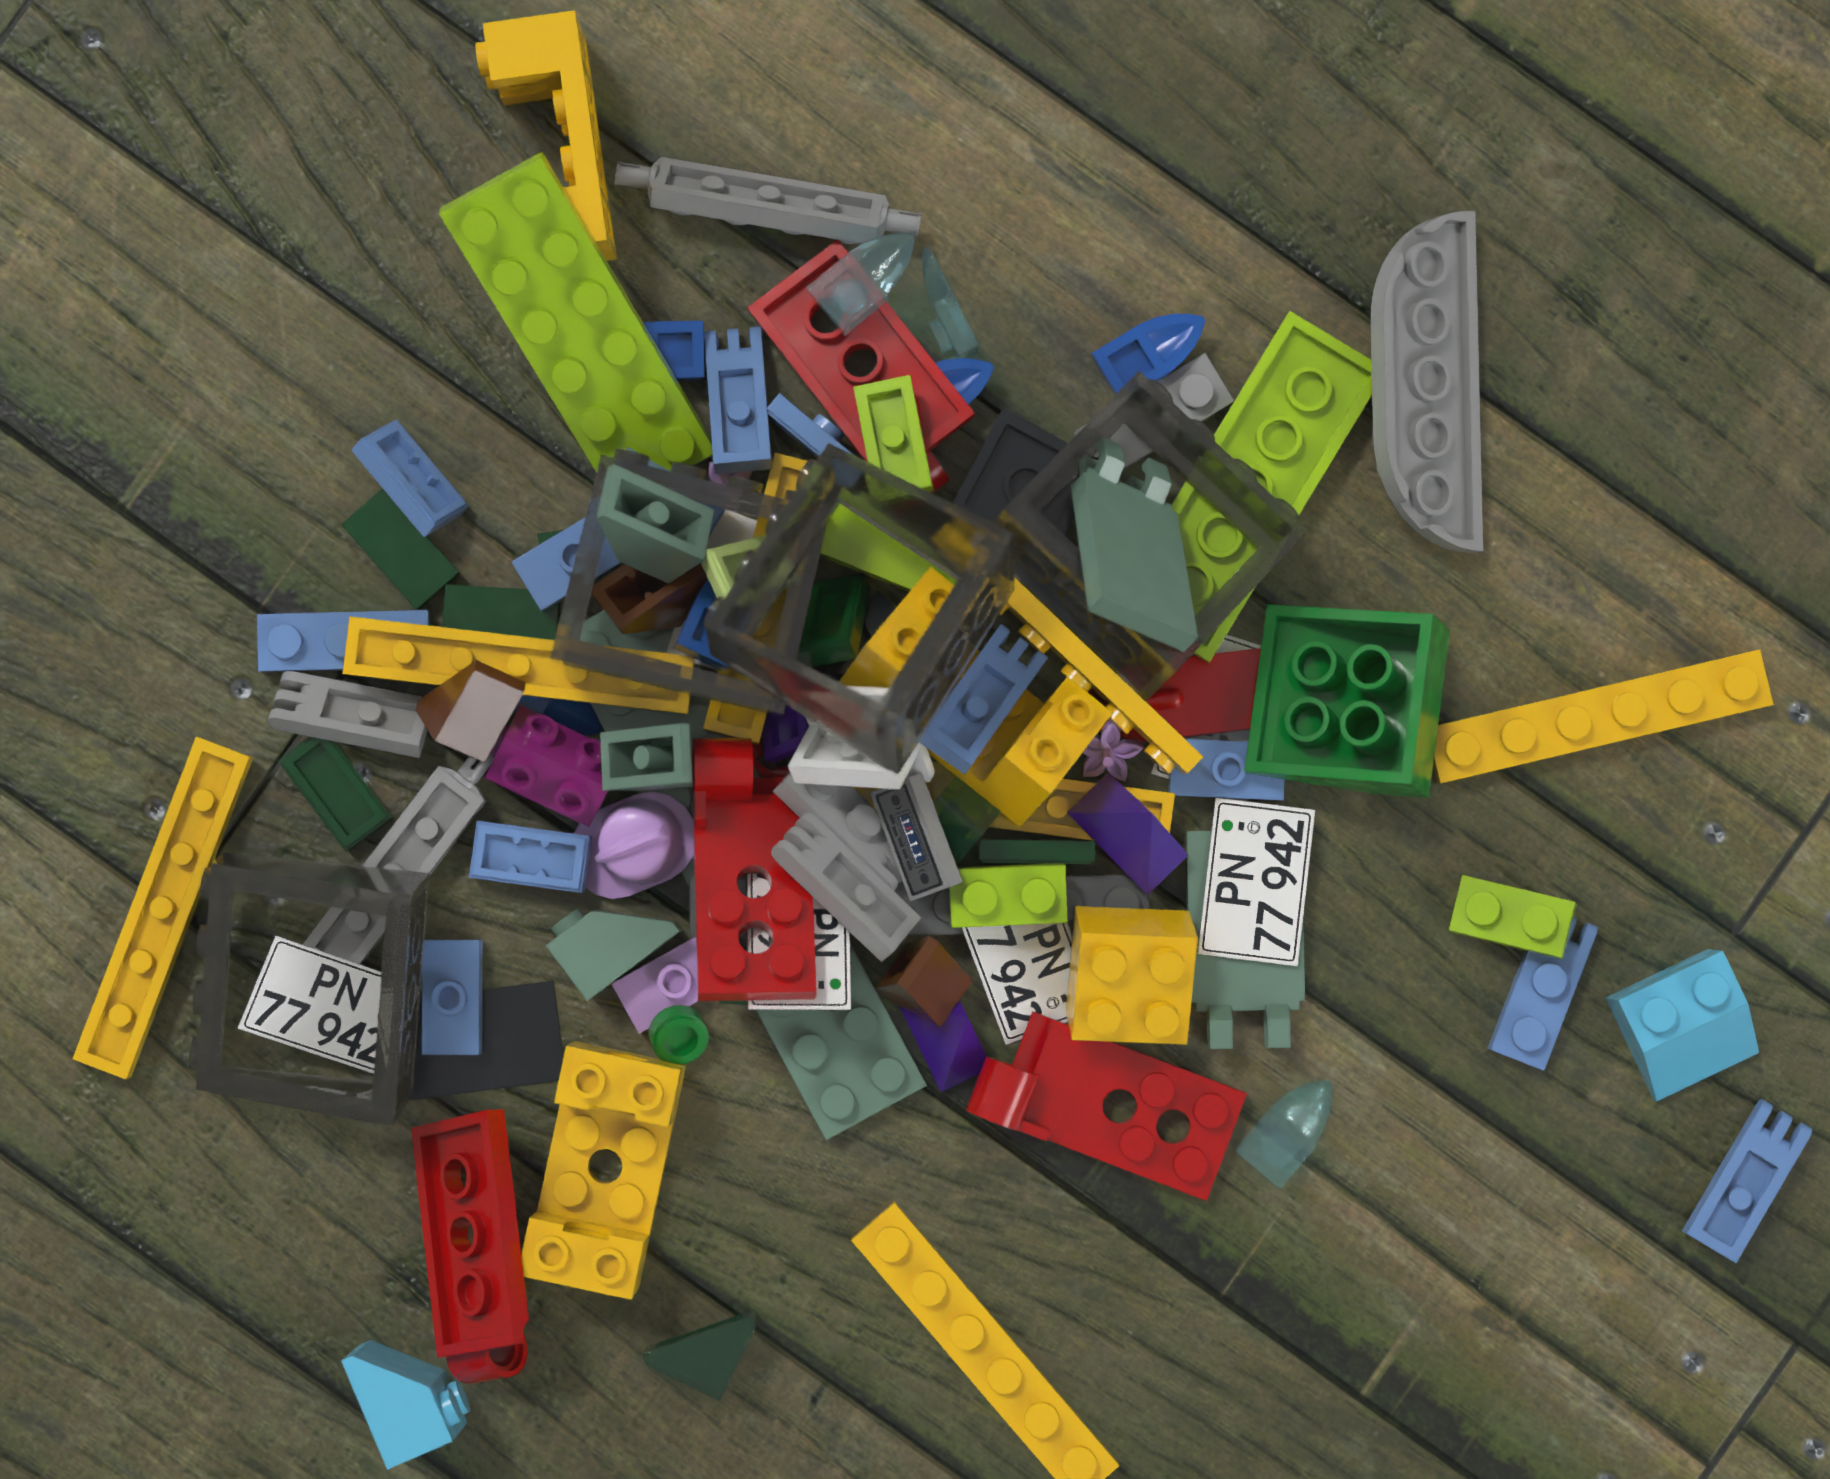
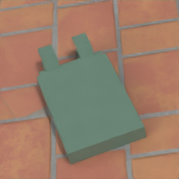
[1071,437,1198,652]
[1185,831,1305,1049]

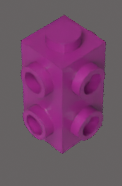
[485,705,608,827]

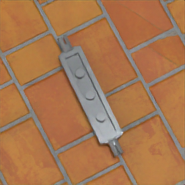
[614,157,922,246]
[302,754,495,965]

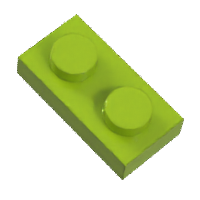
[853,375,934,503]
[949,863,1068,928]
[1449,875,1577,960]

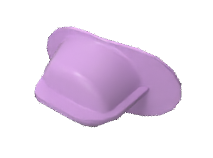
[574,791,694,899]

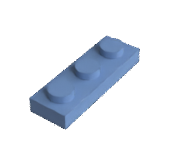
[257,610,431,672]

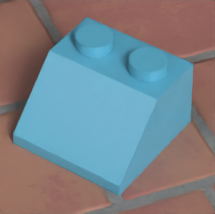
[1605,949,1759,1102]
[341,1340,470,1470]

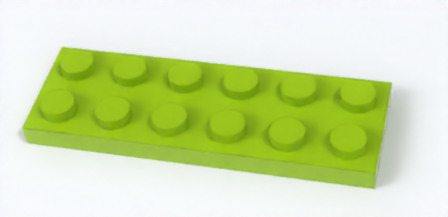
[439,152,713,484]
[1171,311,1372,663]

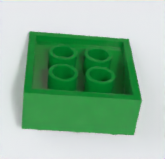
[1244,604,1450,798]

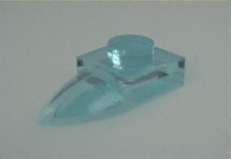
[806,233,915,336]
[922,247,979,359]
[1235,1080,1332,1189]

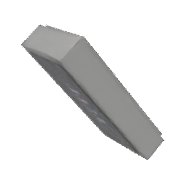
[870,773,962,901]

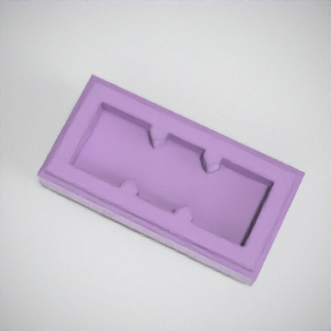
[611,937,698,1034]

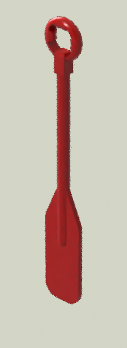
[752,648,1261,777]

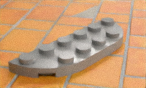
[1371,211,1483,553]

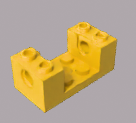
[475,10,617,261]
[839,567,1113,827]
[521,1041,687,1300]

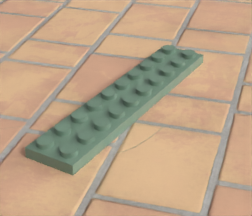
[556,610,927,1140]

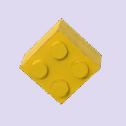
[1066,906,1198,1045]

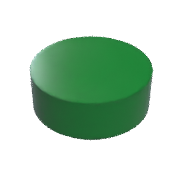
[649,1005,709,1065]

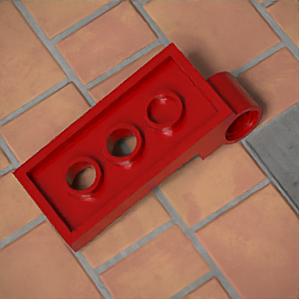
[747,240,976,515]
[692,738,817,1001]
[966,1011,1247,1201]
[411,1109,529,1384]

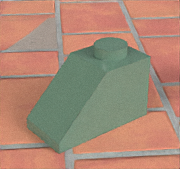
[596,464,714,584]
[600,723,693,791]
[545,908,683,1001]

